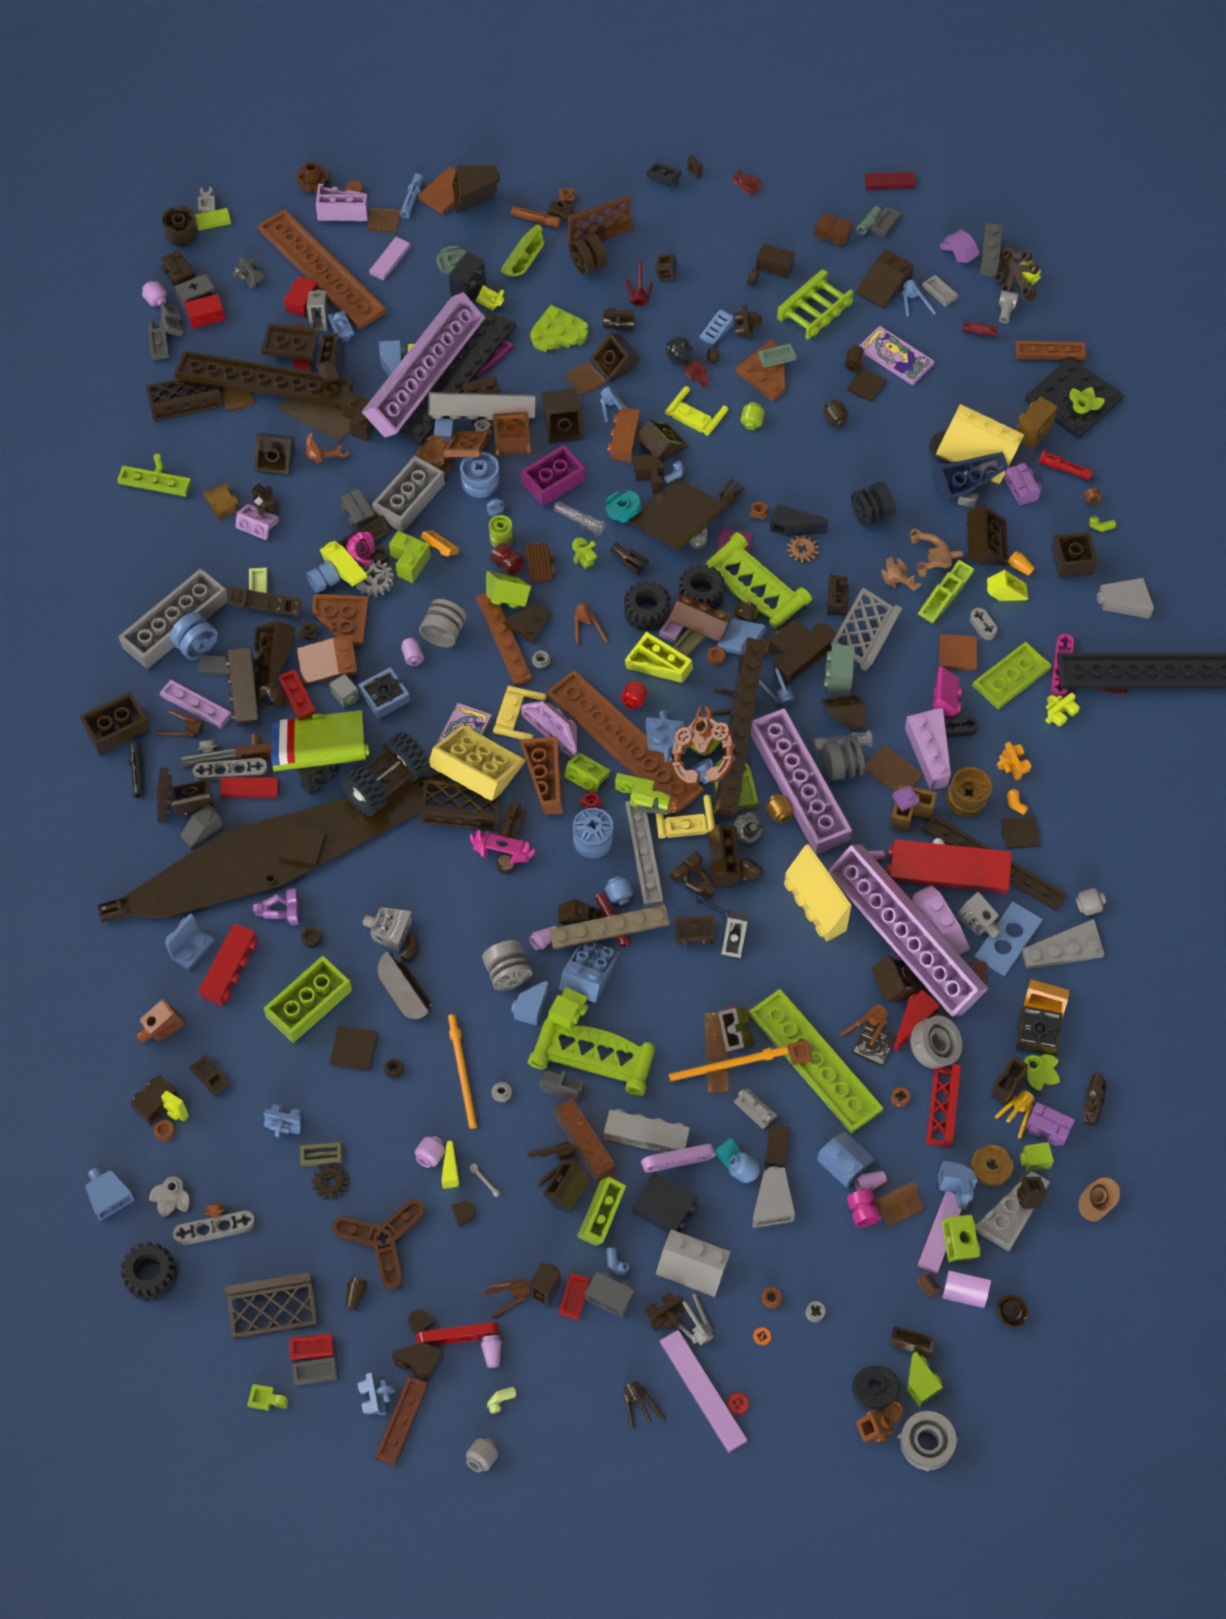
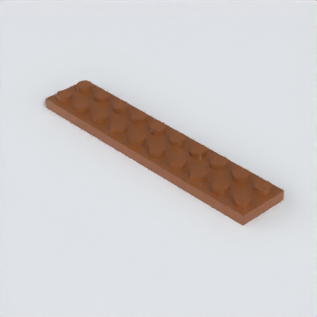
[258,209,386,330]
[546,670,704,815]

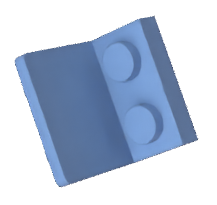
[165,913,215,971]

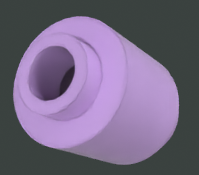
[401,638,424,666]

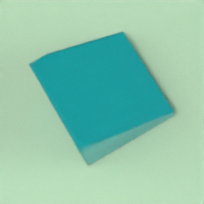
[715,1138,742,1170]

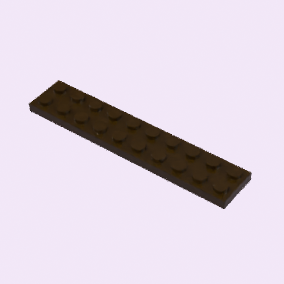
[174,350,353,407]

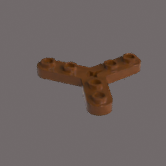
[332,1199,425,1290]

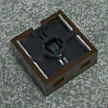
[1015,1006,1063,1056]

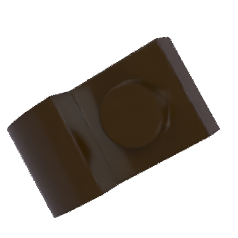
[633,455,664,494]

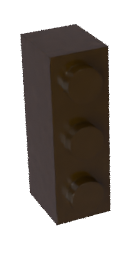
[316,333,345,382]
[708,824,741,888]

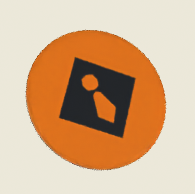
[753,1327,771,1345]

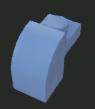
[938,1161,977,1209]

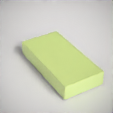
[249,568,268,593]

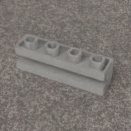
[604,1109,690,1153]

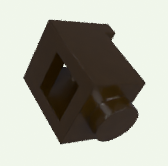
[655,253,677,282]
[1017,1176,1047,1209]

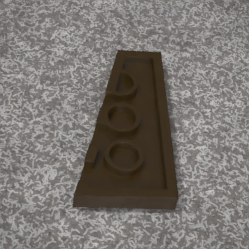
[157,768,172,822]

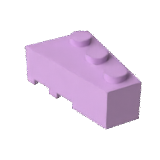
[316,183,368,221]

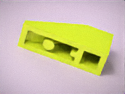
[320,541,368,586]

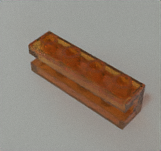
[555,1099,615,1183]

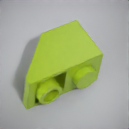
[907,1352,943,1407]

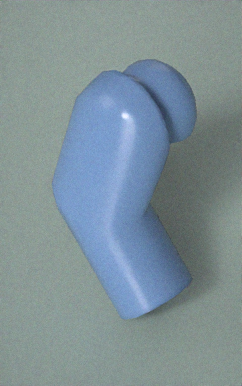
[664,461,684,484]
[606,1248,629,1276]

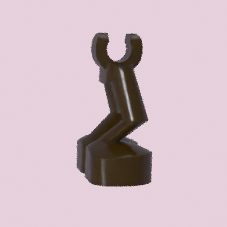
[669,851,715,899]

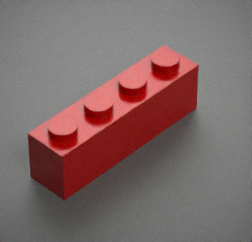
[198,924,258,1007]

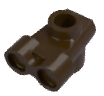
[548,200,575,222]

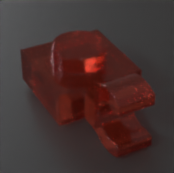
[683,359,709,387]

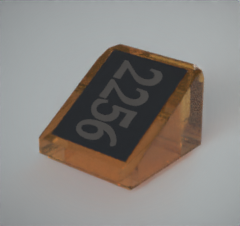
[917,1273,942,1298]

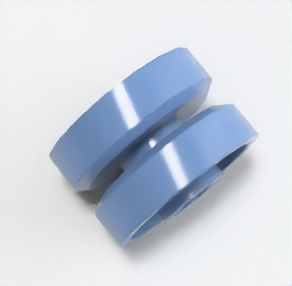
[460,452,500,498]
[169,612,218,660]

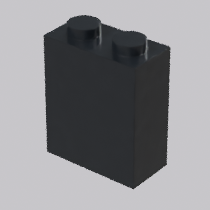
[632,1172,698,1234]

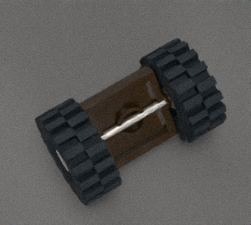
[340,732,430,816]

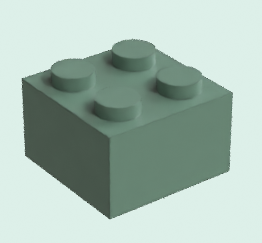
[824,644,855,697]

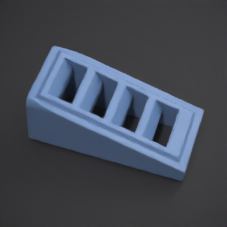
[699,309,734,346]

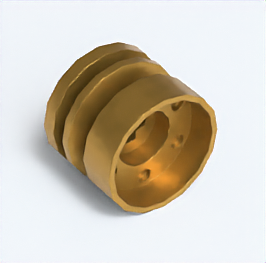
[946,767,992,818]

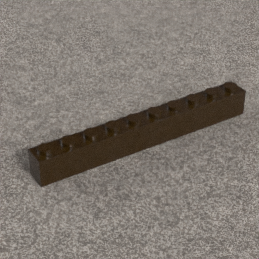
[713,637,766,820]

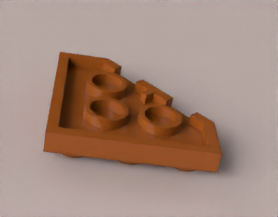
[735,339,785,401]
[312,594,369,647]

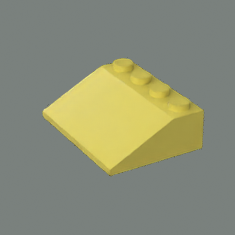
[936,404,1024,485]
[429,725,525,801]
[784,844,851,942]

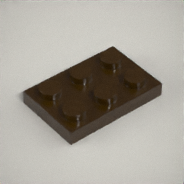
[261,324,320,361]

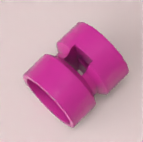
[847,1189,881,1227]

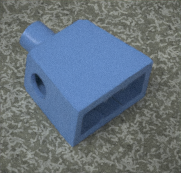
[85,1167,135,1221]

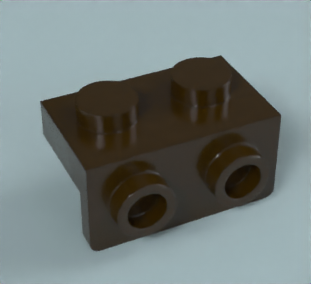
[674,915,716,945]

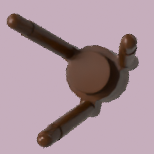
[156,708,204,738]
[482,1278,530,1318]

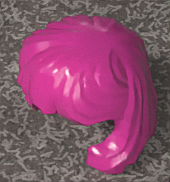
[346,532,375,566]

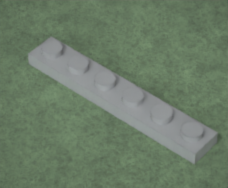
[625,801,663,907]

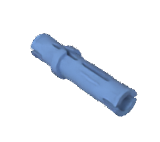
[399,173,424,218]

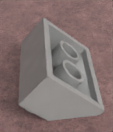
[656,1230,730,1298]

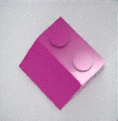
[933,666,962,719]

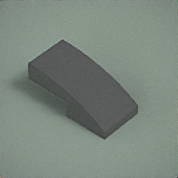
[161,303,184,337]

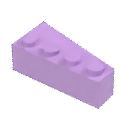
[905,707,951,791]

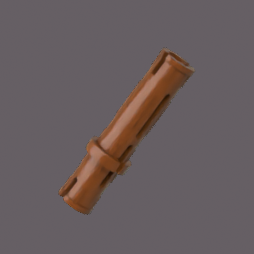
[511,206,561,228]

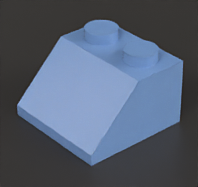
[817,1132,876,1188]

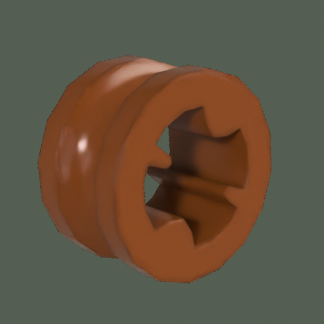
[1084,488,1102,505]
[890,1087,910,1107]

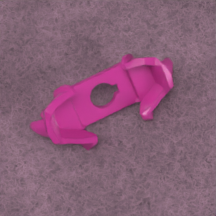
[470,829,535,864]

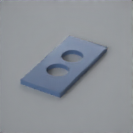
[974,901,1043,977]

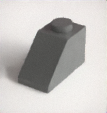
[180,804,223,849]
[721,910,750,958]

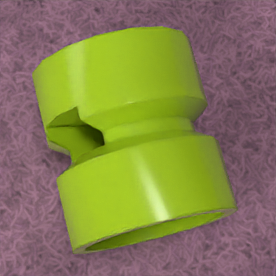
[489,515,513,549]

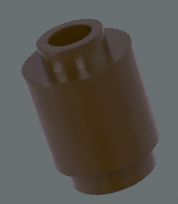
[844,345,865,372]

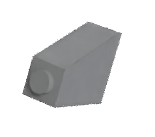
[1097,578,1154,618]
[752,1166,795,1228]

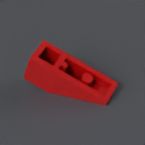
[894,990,940,1052]

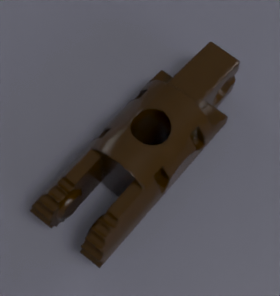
[1083,1072,1107,1125]

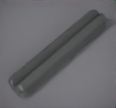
[181,748,238,767]

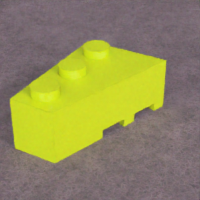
[625,632,693,683]

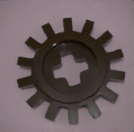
[312,1164,349,1200]

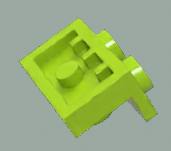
[564,752,611,793]

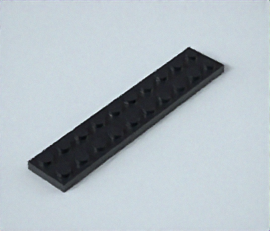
[396,311,517,445]
[1057,653,1226,689]

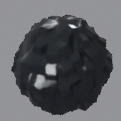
[665,337,693,364]

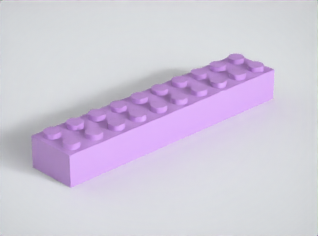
[362,292,485,437]
[828,845,989,1017]

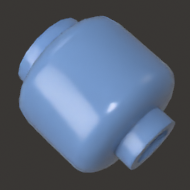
[605,876,633,906]
[729,1152,760,1183]

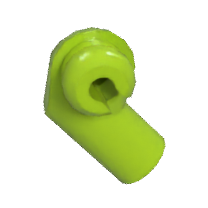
[1089,516,1116,532]

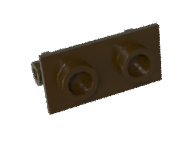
[497,802,527,839]

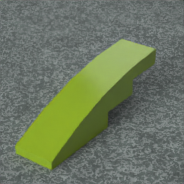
[918,560,974,624]

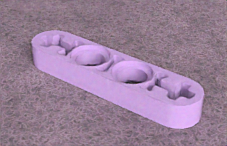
[641,1144,716,1173]

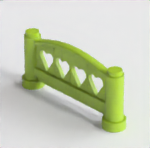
[704,532,813,629]
[528,1017,655,1096]

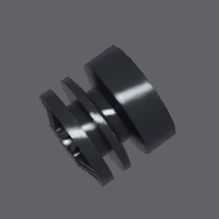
[851,482,896,527]

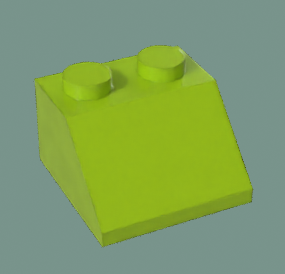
[486,571,531,609]

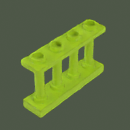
[777,269,853,340]

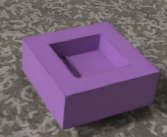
[892,785,919,811]

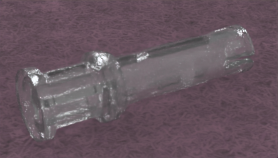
[554,501,606,536]
[814,730,873,750]

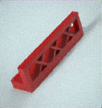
[926,1064,961,1148]

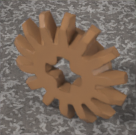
[787,535,819,563]

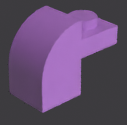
[939,230,980,263]

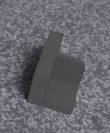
[539,1070,584,1103]

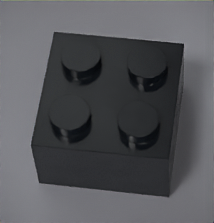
[449,252,487,301]

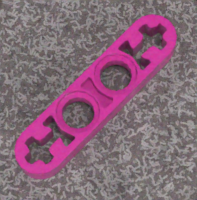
[1051,634,1074,698]

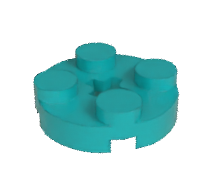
[605,490,642,523]

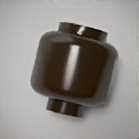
[823,400,849,427]

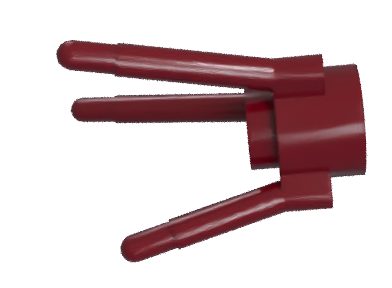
[625,261,653,307]

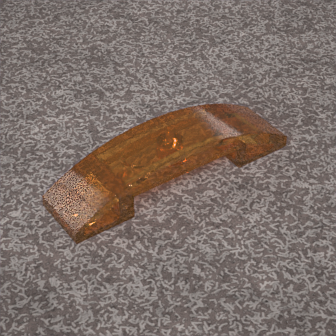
[704,1013,729,1093]

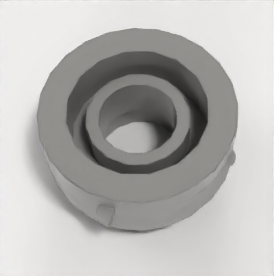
[910,1016,962,1069]
[897,1411,958,1471]

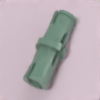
[856,206,882,235]

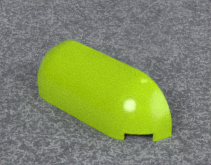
[501,224,544,277]

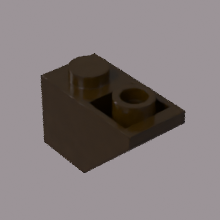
[558,898,603,926]
[392,1342,443,1380]

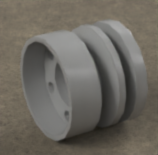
[419,599,467,647]
[482,940,533,991]

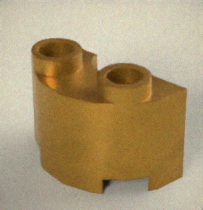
[203,482,238,521]

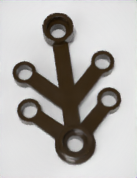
[994,247,1039,301]

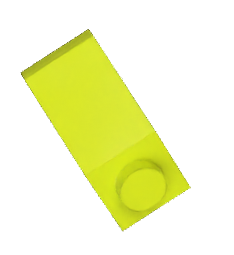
[987,570,1028,601]

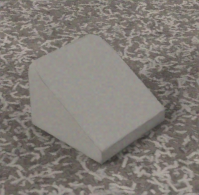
[957,492,979,509]

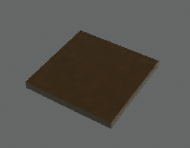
[628,478,728,550]

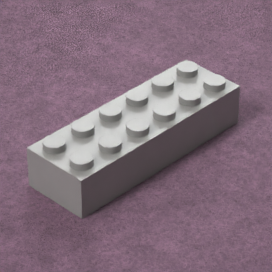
[118,568,228,669]

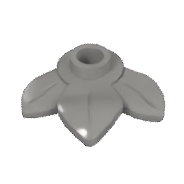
[149,1176,190,1218]

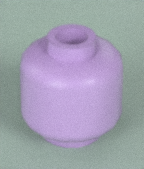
[142,281,168,307]
[415,1136,445,1168]

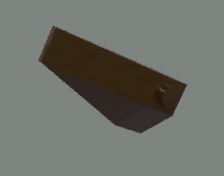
[254,621,296,694]

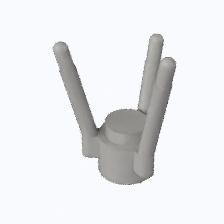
[677,1293,714,1346]

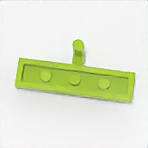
[117,454,192,497]

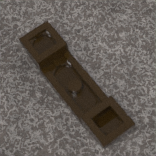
[227,586,302,617]

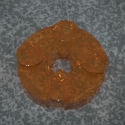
[416,435,448,467]

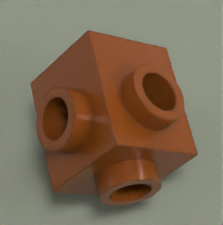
[856,1409,895,1444]

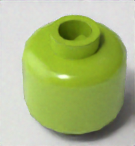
[740,402,765,430]

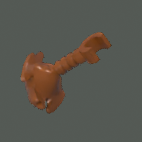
[306,433,350,464]

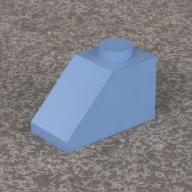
[511,981,549,1025]

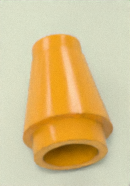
[1007,551,1035,576]

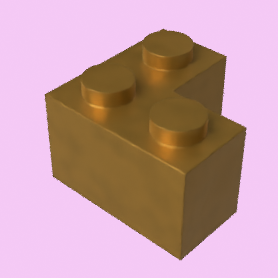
[889,784,937,832]

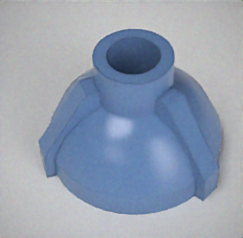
[689,758,714,784]

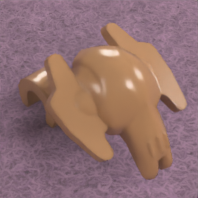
[881,556,921,591]

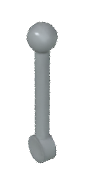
[470,1164,501,1197]

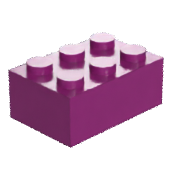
[521,445,585,507]

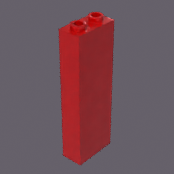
[887,839,1012,894]

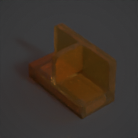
[876,1181,924,1227]

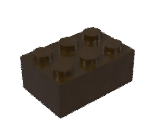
[79,692,151,756]

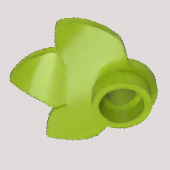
[1069,387,1105,414]
[1024,1054,1060,1091]

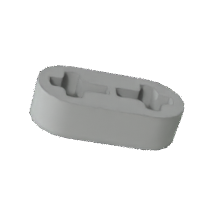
[970,608,997,640]

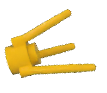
[995,1090,1035,1139]

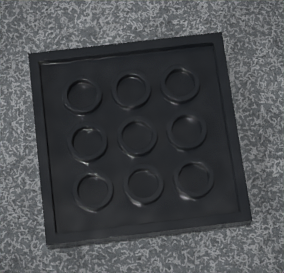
[1025,358,1124,439]

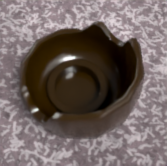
[996,1294,1029,1328]

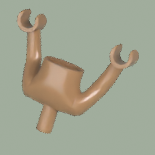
[910,529,963,577]

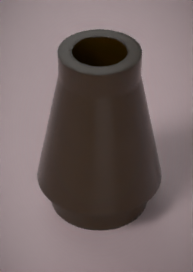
[345,1277,368,1310]

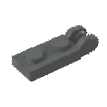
[148,319,169,361]

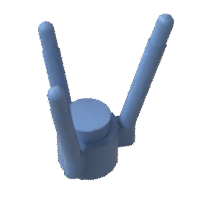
[902,280,936,317]
[600,387,627,423]
[759,668,795,707]

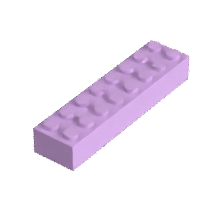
[750,708,852,855]

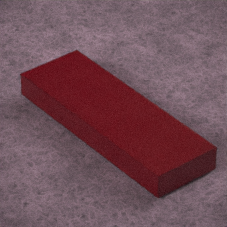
[864,172,916,190]

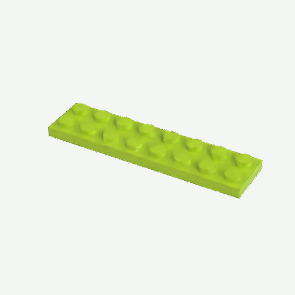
[749,989,883,1134]

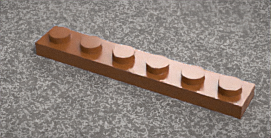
[476,593,532,687]

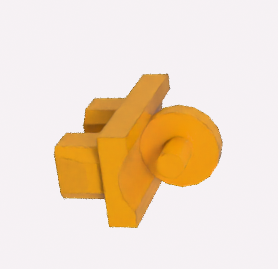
[997,742,1031,781]

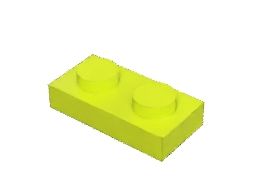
[161,1091,189,1122]

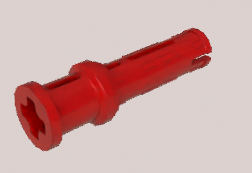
[1038,449,1093,481]

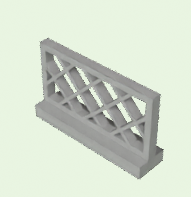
[831,588,902,671]

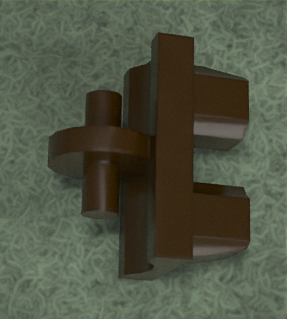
[734,304,763,340]
[603,308,635,331]
[251,483,279,515]
[645,1292,686,1332]

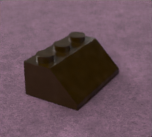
[966,504,1008,566]

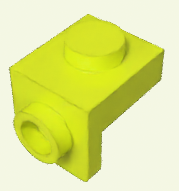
[476,285,504,311]

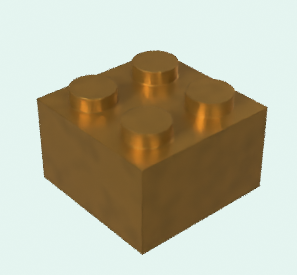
[1016,396,1058,450]

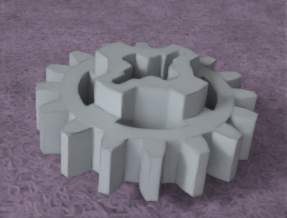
[356,560,394,597]

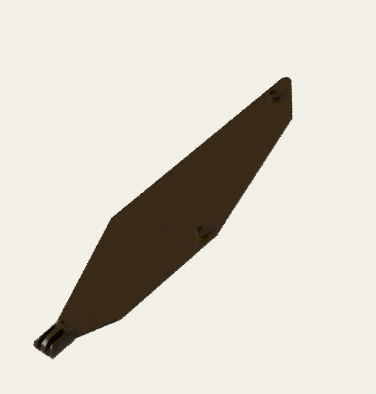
[97,773,449,923]

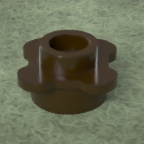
[299,621,319,640]

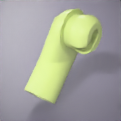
[487,1387,516,1414]

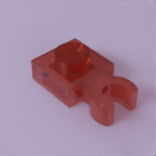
[732,170,762,196]

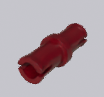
[962,321,998,337]

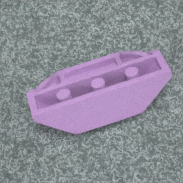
[521,701,577,759]
[912,885,970,955]

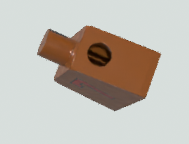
[135,998,186,1043]

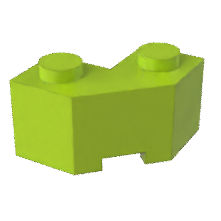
[548,987,589,1030]

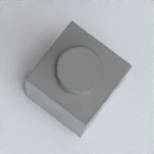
[329,674,359,708]

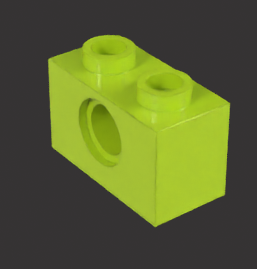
[941,1215,981,1263]

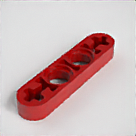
[416,1322,500,1346]

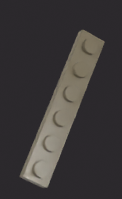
[549,905,669,950]

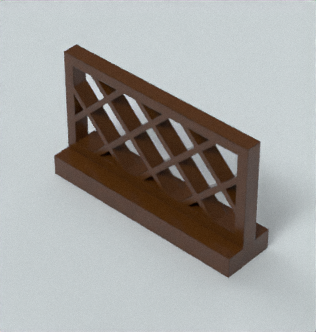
[566,195,633,244]

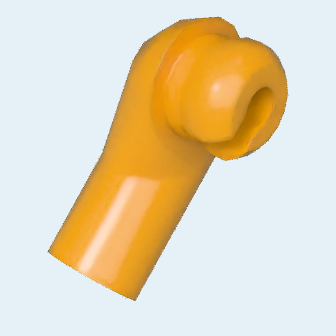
[1007,789,1029,815]

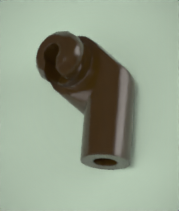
[400,934,419,961]

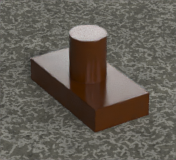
[236,734,272,760]

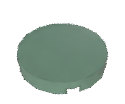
[436,246,467,275]

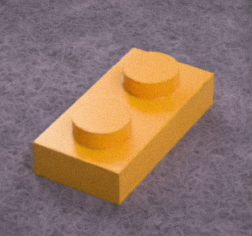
[420,530,460,557]

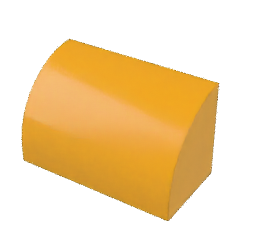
[1024,979,1069,1017]

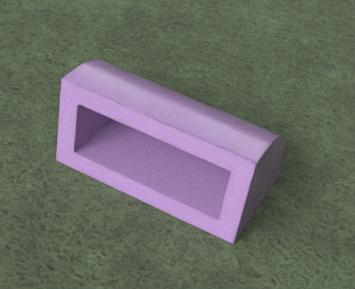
[942,1271,991,1308]

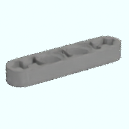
[193,758,268,782]
[173,1211,255,1245]

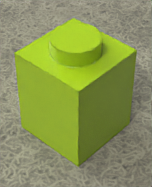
[1020,1142,1054,1172]

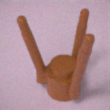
[574,603,608,645]
[840,1004,888,1045]

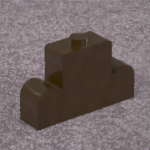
[769,620,839,687]

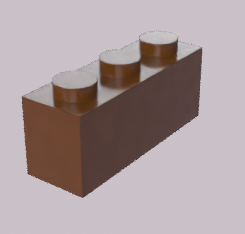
[669,594,731,642]

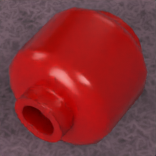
[620,681,648,710]

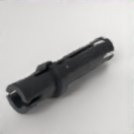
[128,742,145,798]

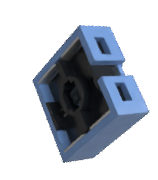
[358,667,410,719]

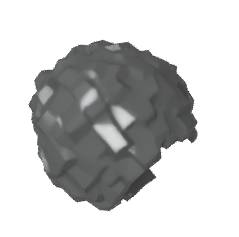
[733,812,764,843]

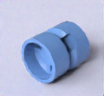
[306,561,340,593]

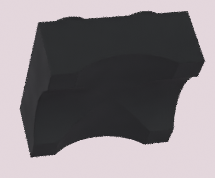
[297,764,339,796]

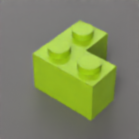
[389,531,431,583]

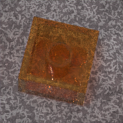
[493,411,531,455]

